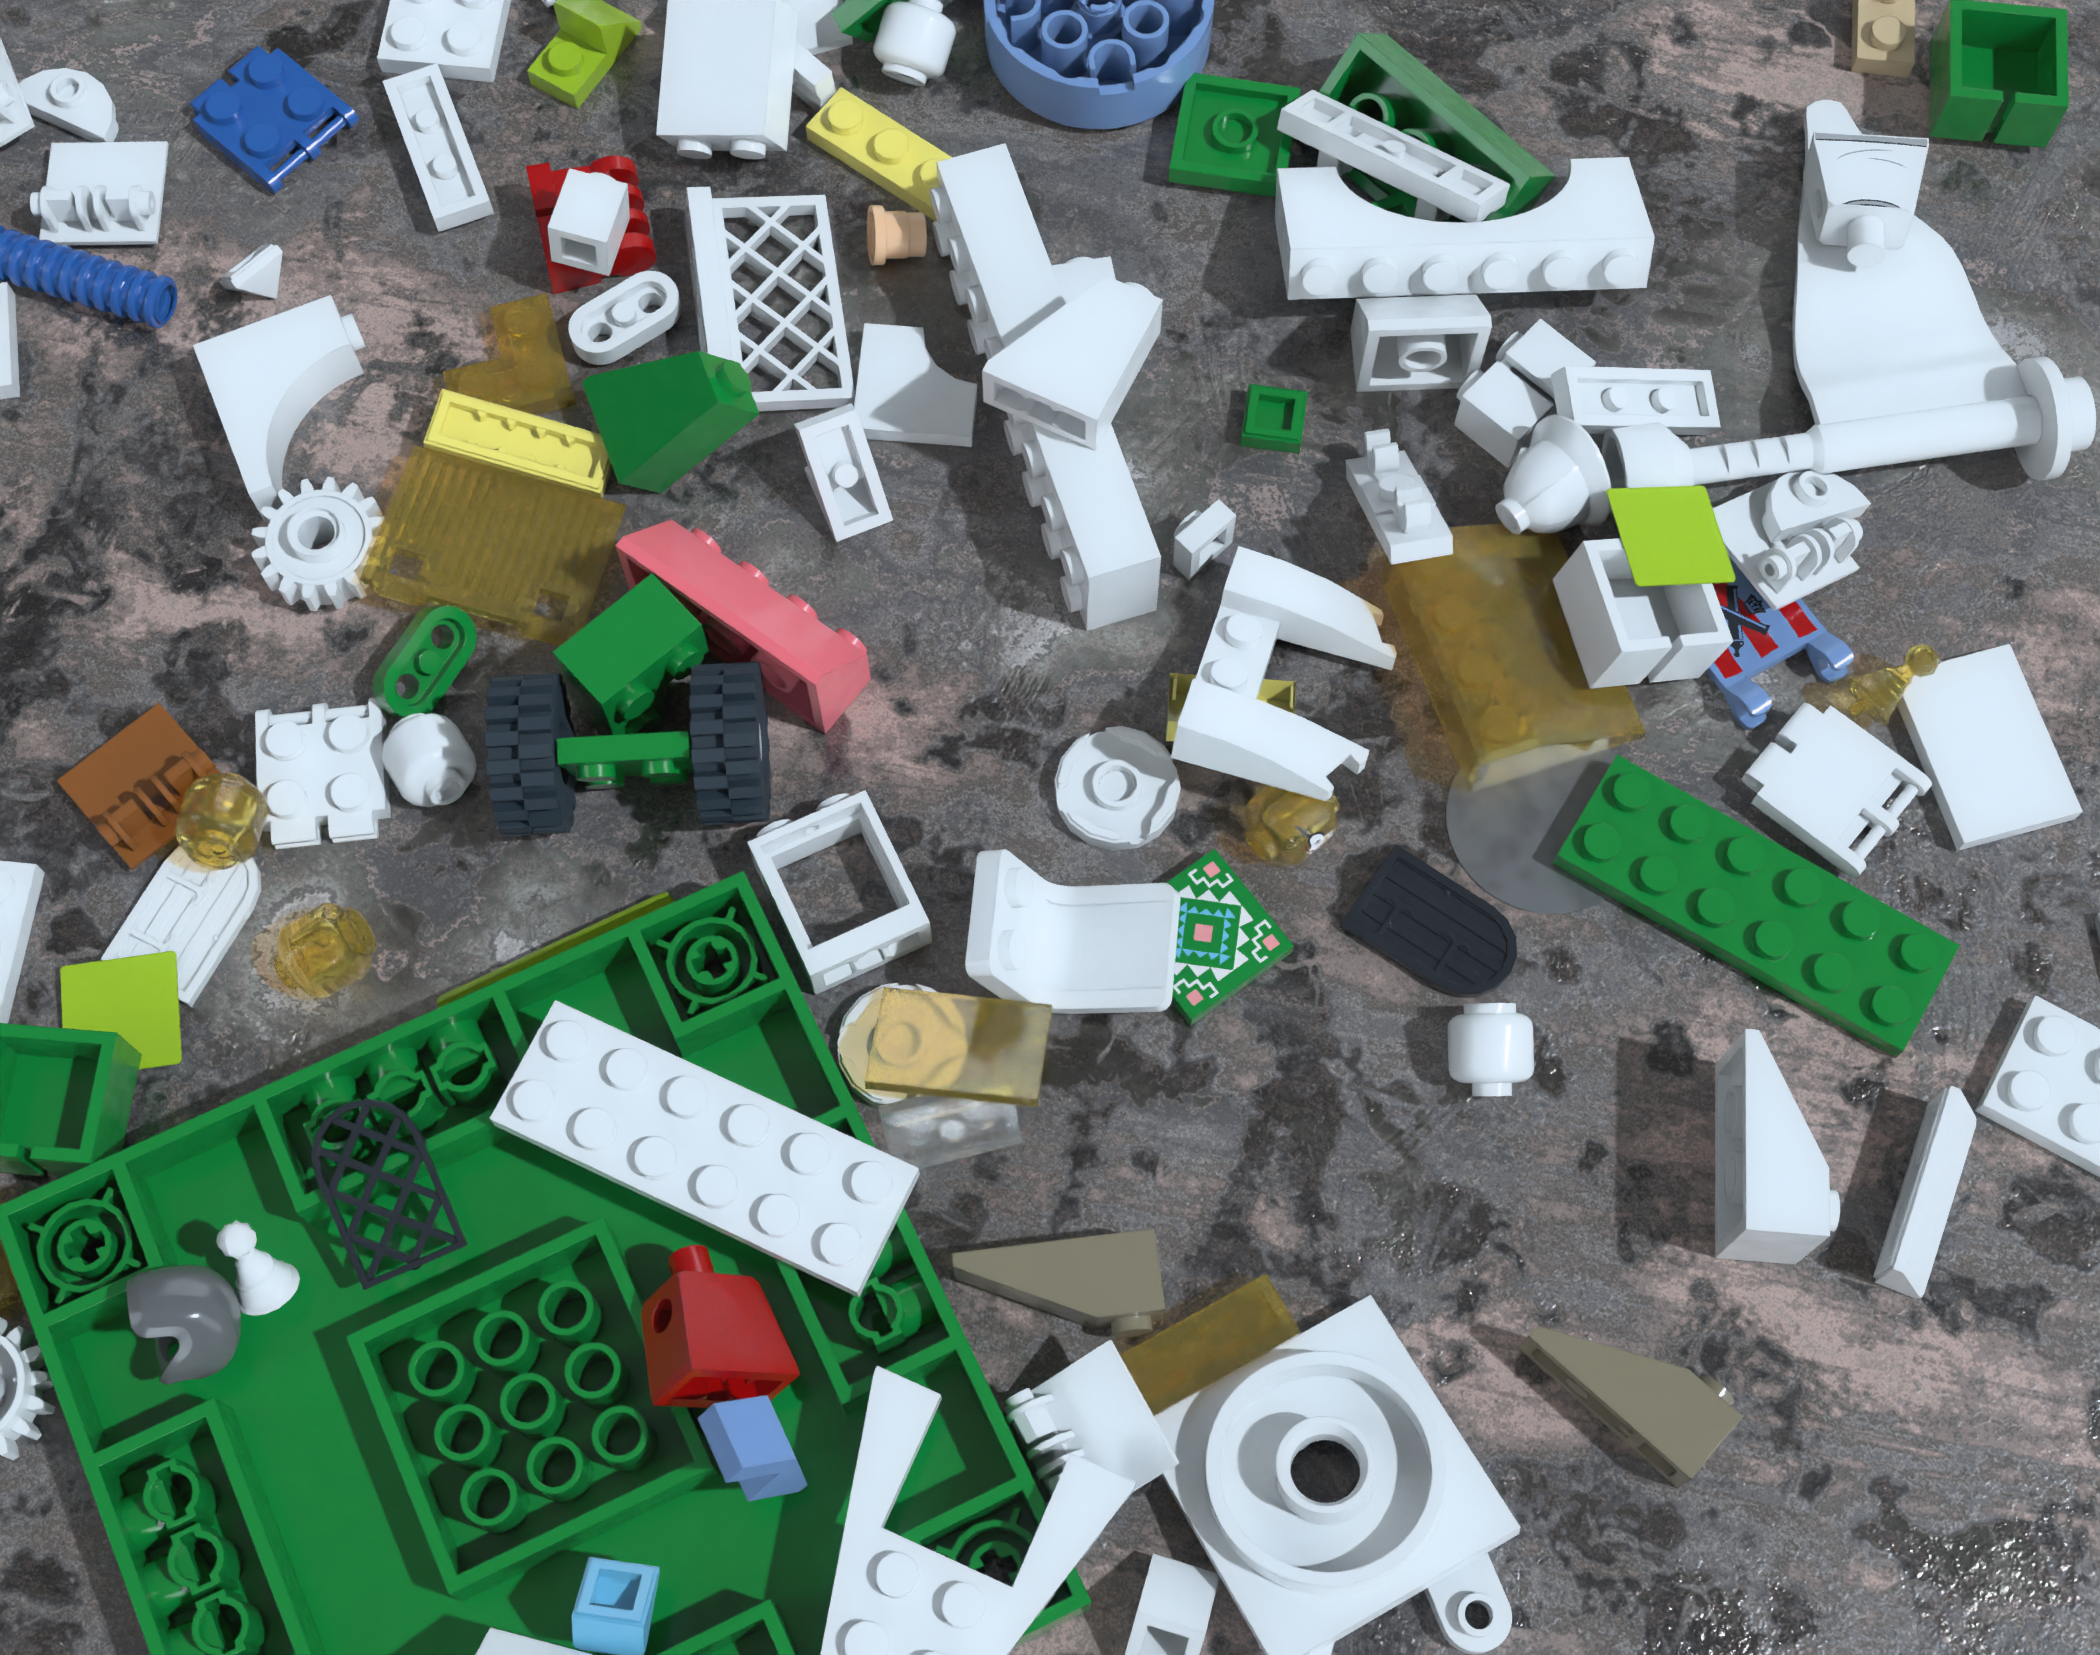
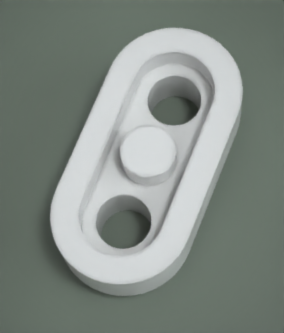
[568,271,681,365]
[1424,1553,1512,1654]

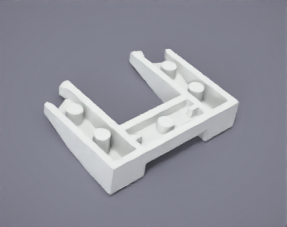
[1171,546,1397,801]

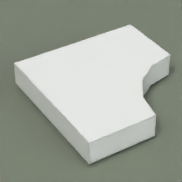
[854,323,978,447]

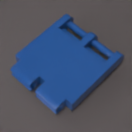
[189,46,360,195]

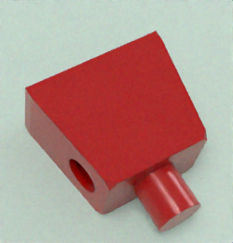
[641,1245,800,1408]

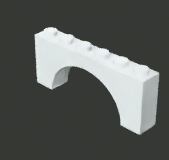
[1275,157,1655,300]

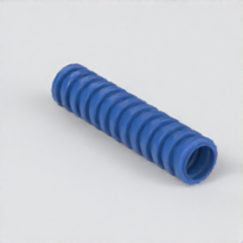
[0,225,178,328]

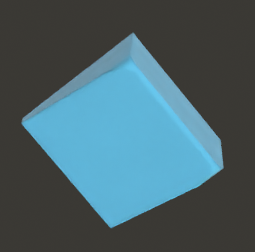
[571,1557,660,1655]

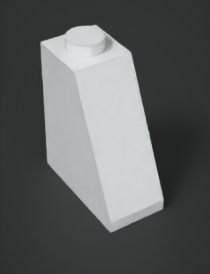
[982,276,1163,451]

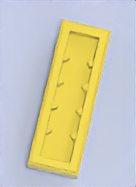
[423,389,612,501]

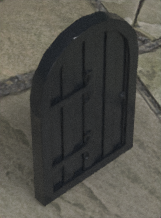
[1340,844,1517,998]

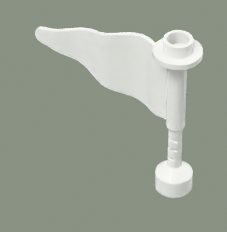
[1602,100,2096,523]

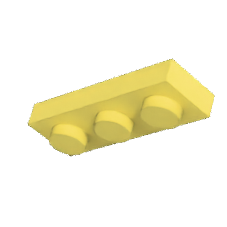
[806,87,953,221]

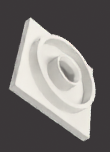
[1154,1295,1521,1655]

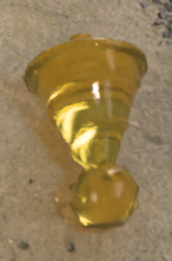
[1846,643,1940,726]

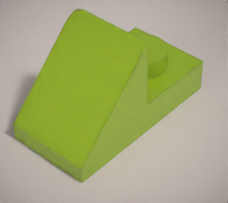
[527,0,642,109]

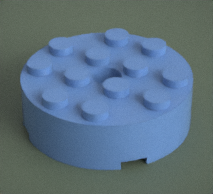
[983,0,1214,129]

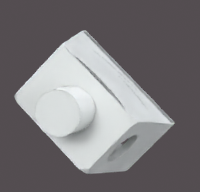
[1803,131,1929,267]

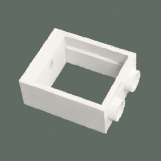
[747,790,932,995]

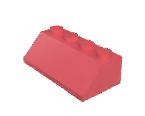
[615,519,871,734]

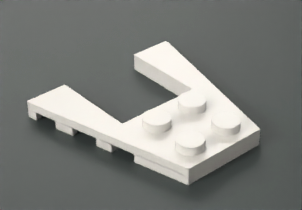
[820,1366,1136,1655]

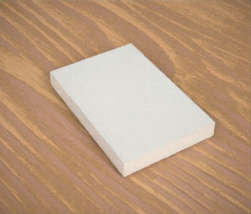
[1888,644,2083,851]

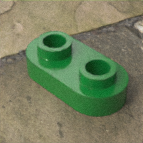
[373,605,477,718]

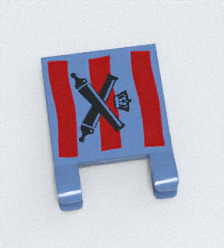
[1706,555,1854,730]

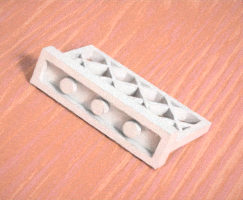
[684,187,855,411]

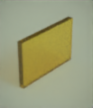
[865,987,1052,1107]

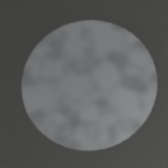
[1446,726,1616,914]

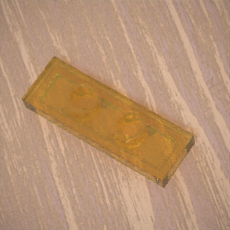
[1120,1273,1301,1416]

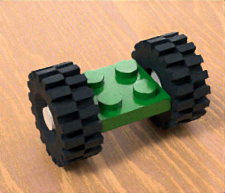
[484,662,771,837]

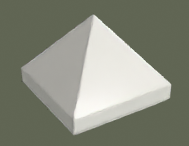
[219,244,283,299]

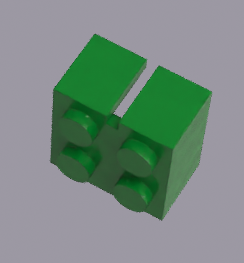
[1929,0,2069,148]
[0,1023,142,1178]

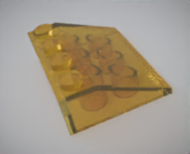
[1380,523,1646,793]

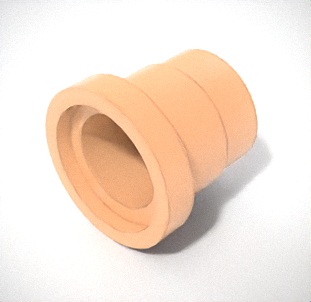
[866,205,927,265]

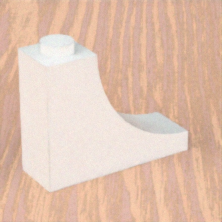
[193,295,366,522]

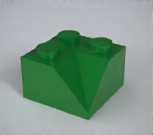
[553,573,709,735]

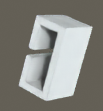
[1454,318,1596,469]

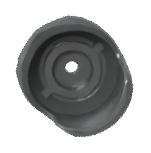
[126,1265,241,1385]

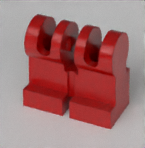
[526,155,656,294]

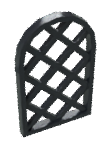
[311,1099,468,1290]

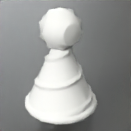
[217,1220,300,1316]

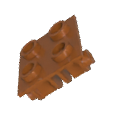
[56,703,236,870]

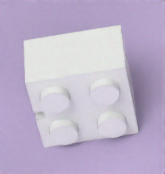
[1552,538,1733,689]

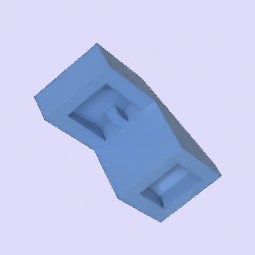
[698,1395,808,1501]

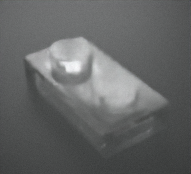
[878,1074,1023,1169]

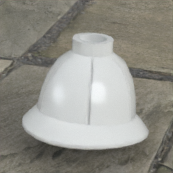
[1495,415,1611,534]

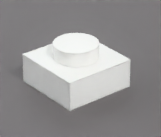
[1172,499,1236,580]

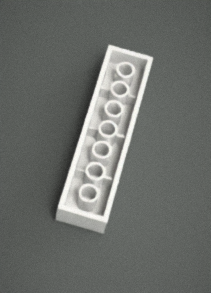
[930,143,1161,631]

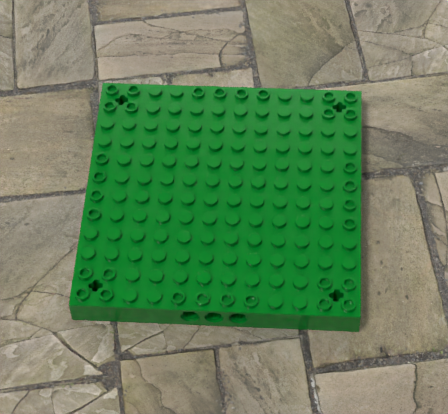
[0,871,1092,1655]

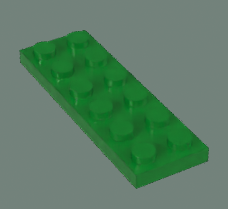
[1553,754,1960,1058]

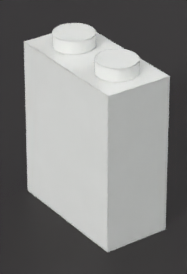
[656,0,799,159]

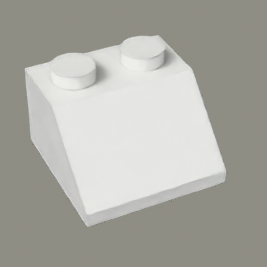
[1350,294,1492,392]

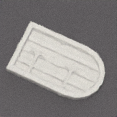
[101,835,261,1007]

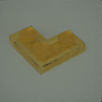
[443,293,576,415]

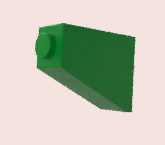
[582,351,760,493]

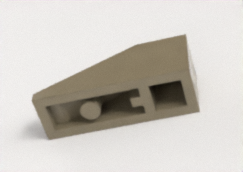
[951,1228,1165,1338]
[1518,1326,1743,1488]

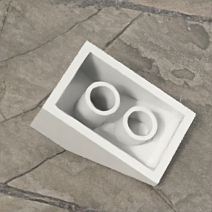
[1715,1029,1840,1265]

